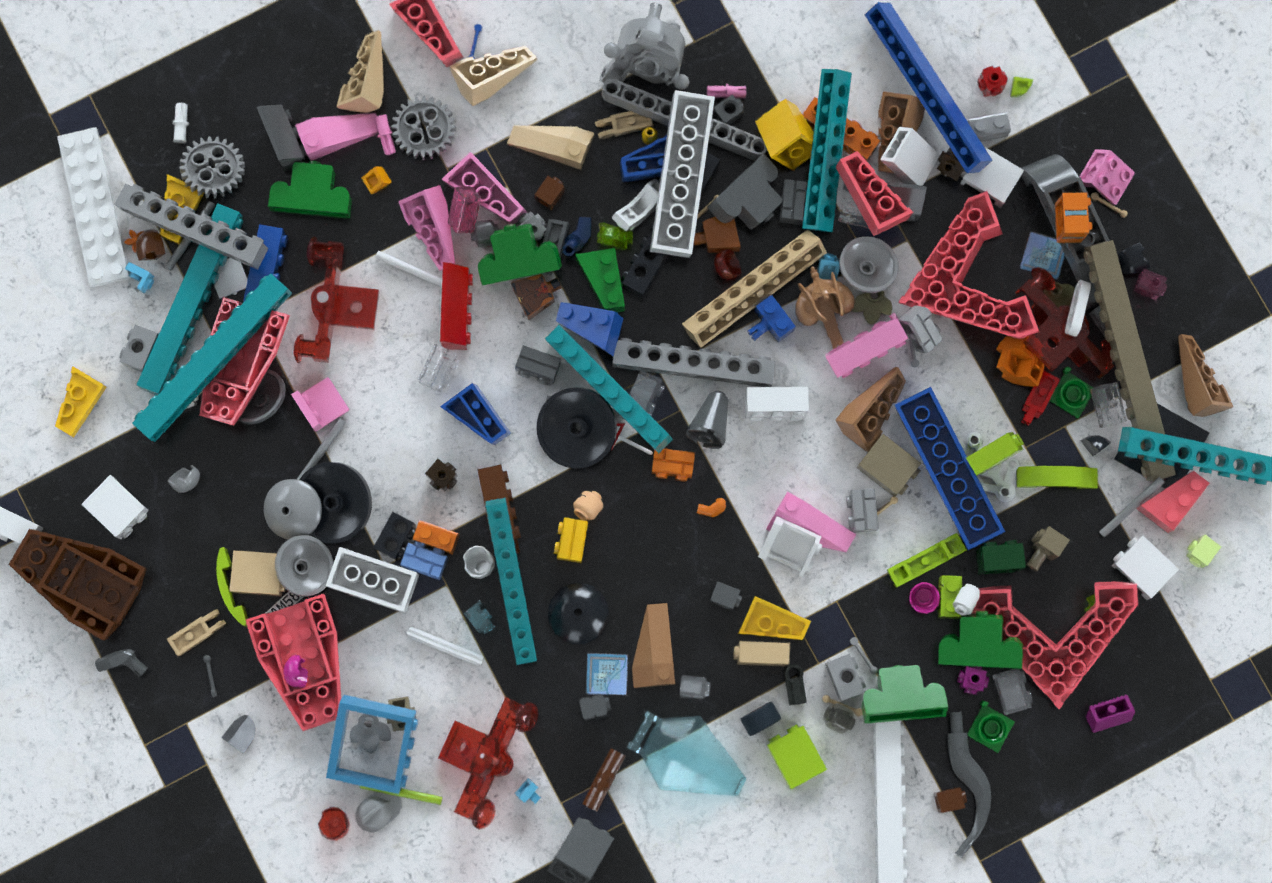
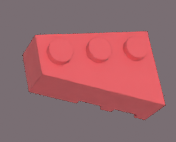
[1136,471,1210,533]

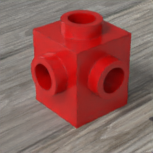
[977,66,1008,97]

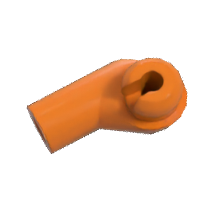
[697,498,726,517]

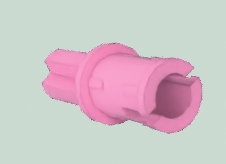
[706,84,746,99]
[374,115,396,155]

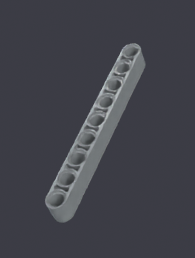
[601,79,767,161]

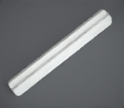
[406,627,484,666]

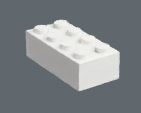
[326,547,419,614]

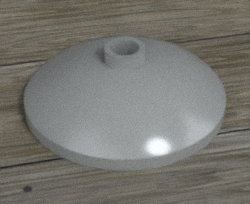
[839,237,899,293]
[264,479,322,540]
[275,535,334,596]

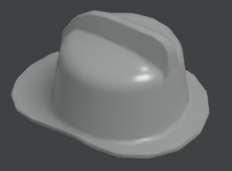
[355,792,402,832]

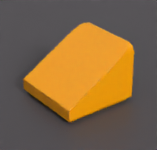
[362,166,392,194]

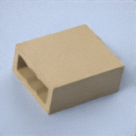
[230,550,286,597]
[734,641,790,666]

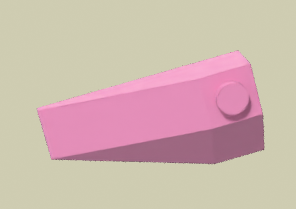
[295,113,379,161]
[398,185,455,271]

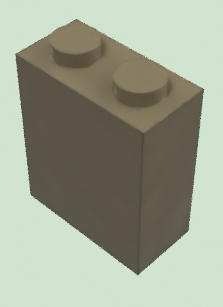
[856,434,921,497]

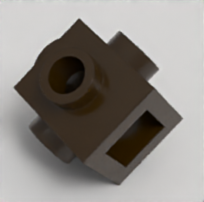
[937,148,964,181]
[425,459,458,492]

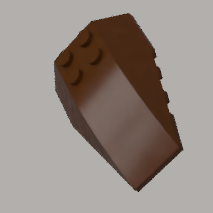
[8,529,146,641]

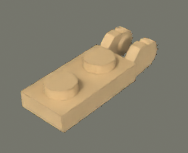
[595,107,653,139]
[167,609,226,657]

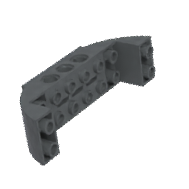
[1021,154,1110,311]

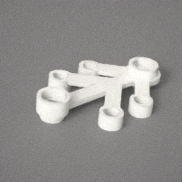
[967,432,1019,502]

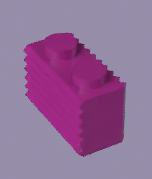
[1086,695,1135,733]

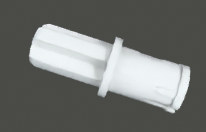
[173,103,189,143]

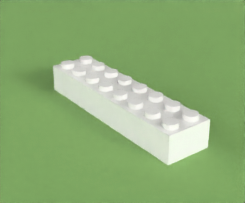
[650,90,715,258]

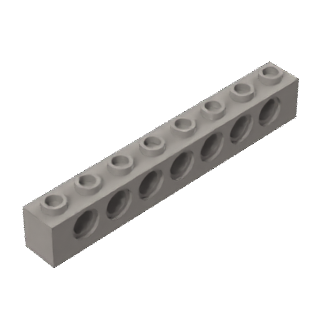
[114,183,269,270]
[612,338,775,387]

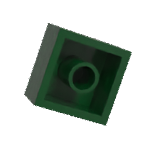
[976,540,1026,575]

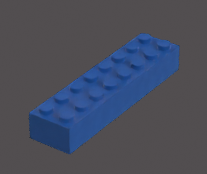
[894,387,1005,551]

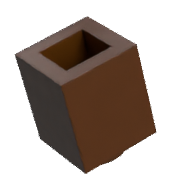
[535,176,565,211]
[933,787,967,813]

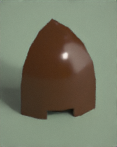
[136,229,166,261]

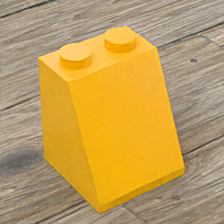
[755,98,814,170]

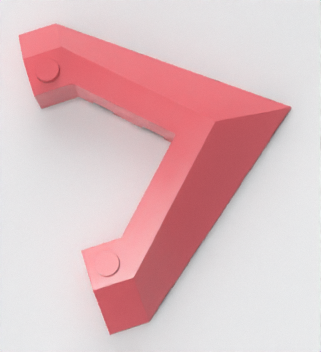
[898,191,1039,339]
[972,582,1138,709]

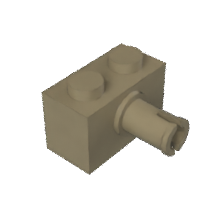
[1026,526,1070,571]

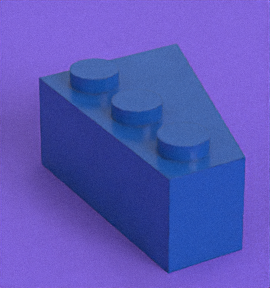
[620,136,667,182]
[556,302,624,356]
[440,383,511,445]

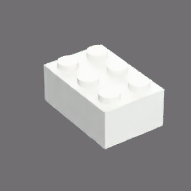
[745,387,809,422]

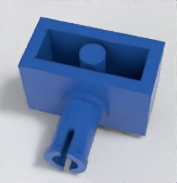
[747,295,796,342]

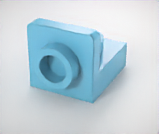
[817,253,840,281]
[125,262,154,294]

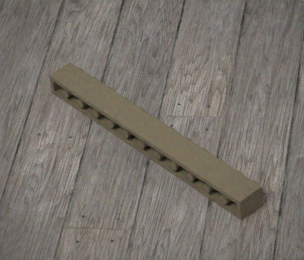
[1084,240,1176,482]

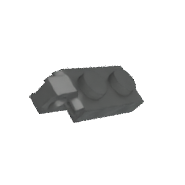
[543,219,569,276]

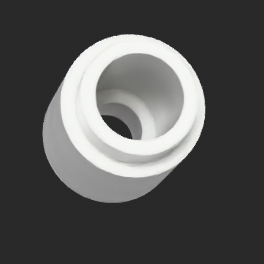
[953,584,980,616]

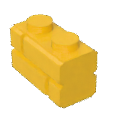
[554,518,588,563]

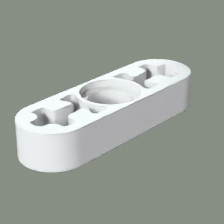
[1065,280,1091,337]

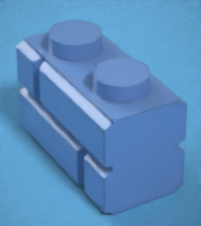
[400,541,448,580]

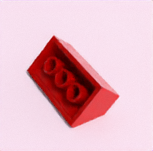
[440,262,473,350]

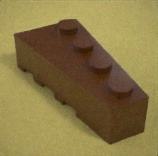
[477,464,521,553]

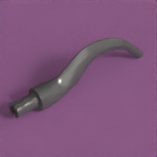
[947,712,991,858]

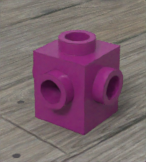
[958,666,989,695]

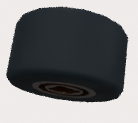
[741,702,781,736]

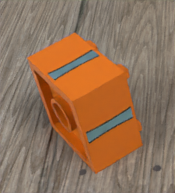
[1055,193,1092,243]

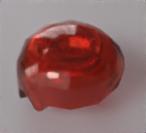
[714,249,741,280]
[318,807,350,841]

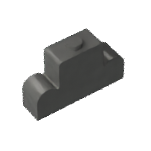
[707,154,783,229]

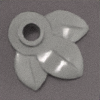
[350,714,391,753]

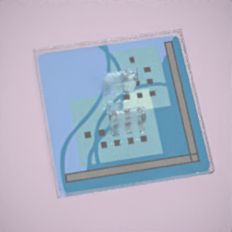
[1020,231,1065,280]
[586,653,628,695]

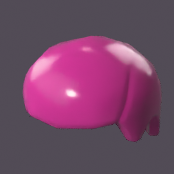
[909,582,940,614]
[283,655,308,688]

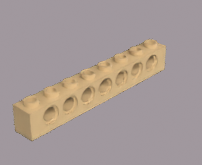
[682,229,827,347]

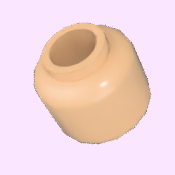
[573,491,603,521]

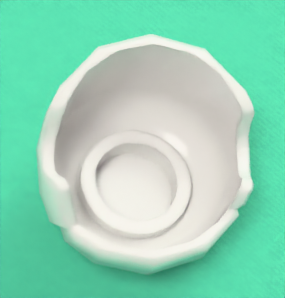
[463,546,495,579]

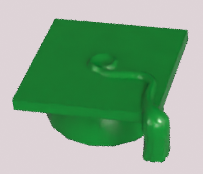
[1049,367,1096,419]
[967,700,1015,753]

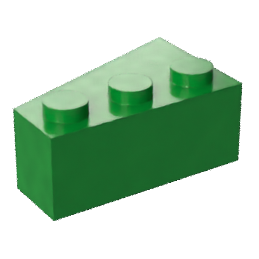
[575,248,625,312]

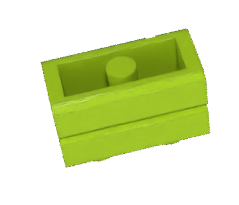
[938,575,962,619]

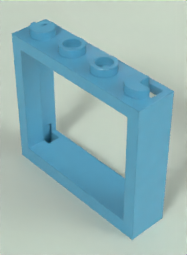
[326,695,418,794]

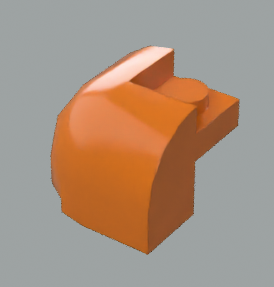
[996,335,1046,386]

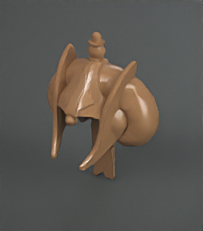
[795,266,855,349]

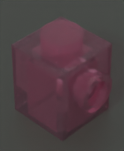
[1133,269,1168,300]

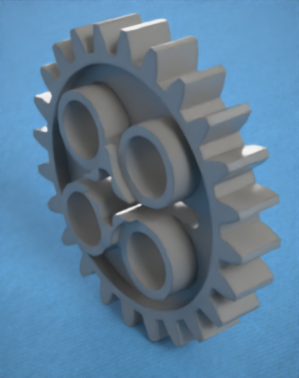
[391,96,456,160]
[179,136,245,198]

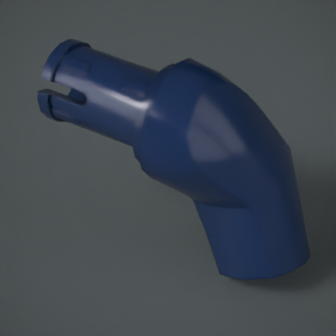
[562,217,592,256]

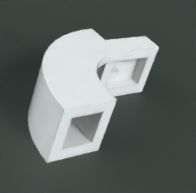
[612,179,660,231]

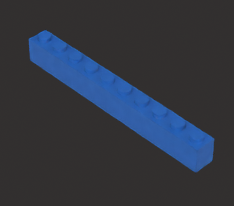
[865,2,993,173]

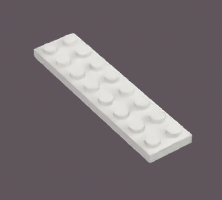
[57,127,130,288]

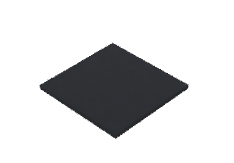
[1114,403,1210,489]

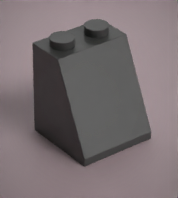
[547,817,614,883]

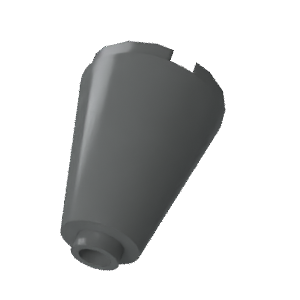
[686,391,728,449]

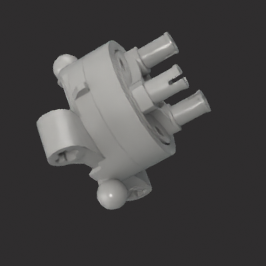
[599,3,689,90]

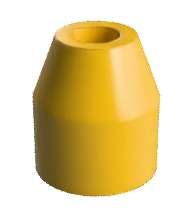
[642,127,658,145]

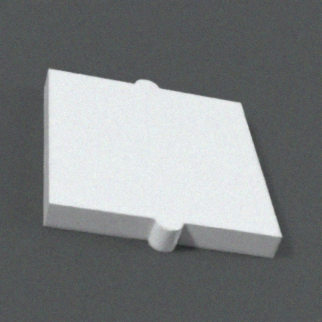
[214,258,248,299]

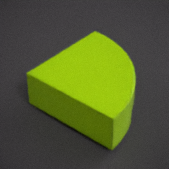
[1010,76,1033,97]

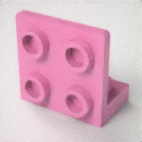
[1079,150,1134,205]
[291,377,349,432]

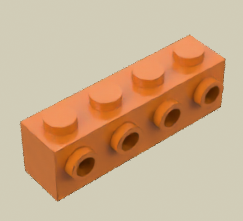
[802,97,880,161]

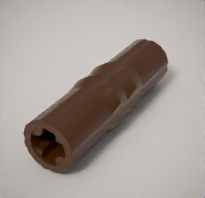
[582,748,626,811]

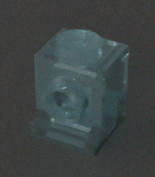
[463,601,495,634]

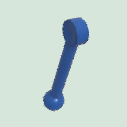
[468,24,482,59]

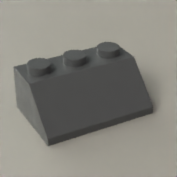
[257,105,307,172]

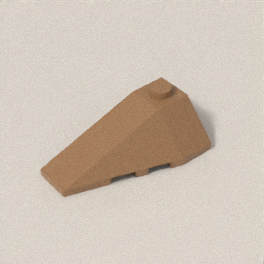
[878,92,925,174]
[1178,334,1233,417]
[835,367,906,452]
[632,603,675,688]

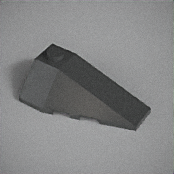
[843,182,927,222]

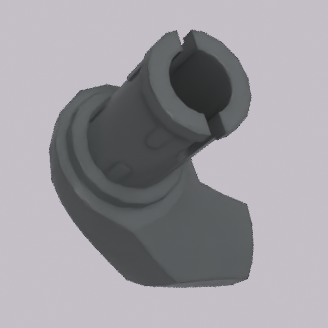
[95,649,148,677]

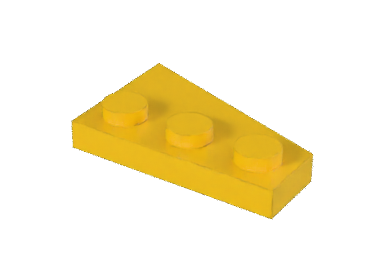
[160,174,204,244]
[55,366,107,438]
[738,596,811,640]

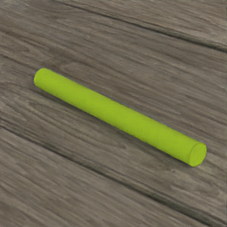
[360,786,442,805]

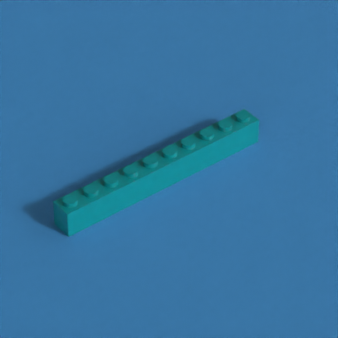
[136,203,243,395]
[132,273,292,442]

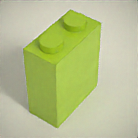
[966,432,1024,475]
[766,724,828,790]

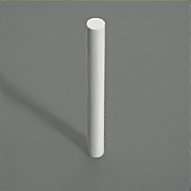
[375,251,442,287]

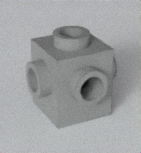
[515,211,546,241]

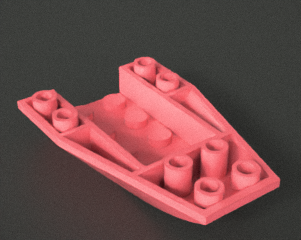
[199,297,290,426]
[245,594,341,731]

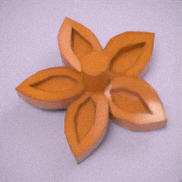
[124,230,143,253]

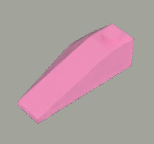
[766,491,856,552]

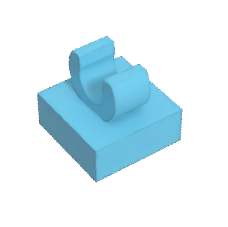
[515,778,541,804]

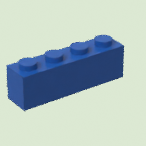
[243,224,288,302]

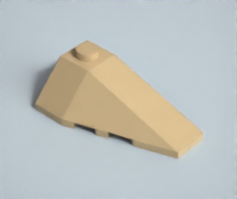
[337,30,384,113]
[450,46,537,106]
[507,125,594,170]

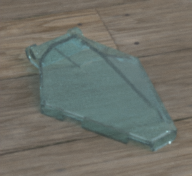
[627,711,746,796]

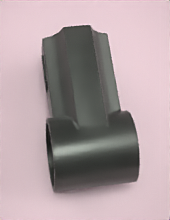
[783,664,807,706]

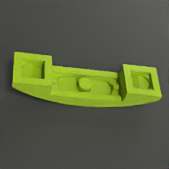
[1016,466,1098,489]
[887,533,967,588]
[216,547,248,627]

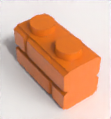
[652,449,695,481]
[413,520,459,555]

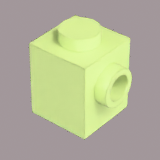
[1186,535,1221,568]

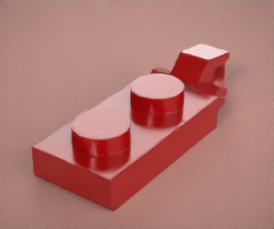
[1021,370,1060,426]

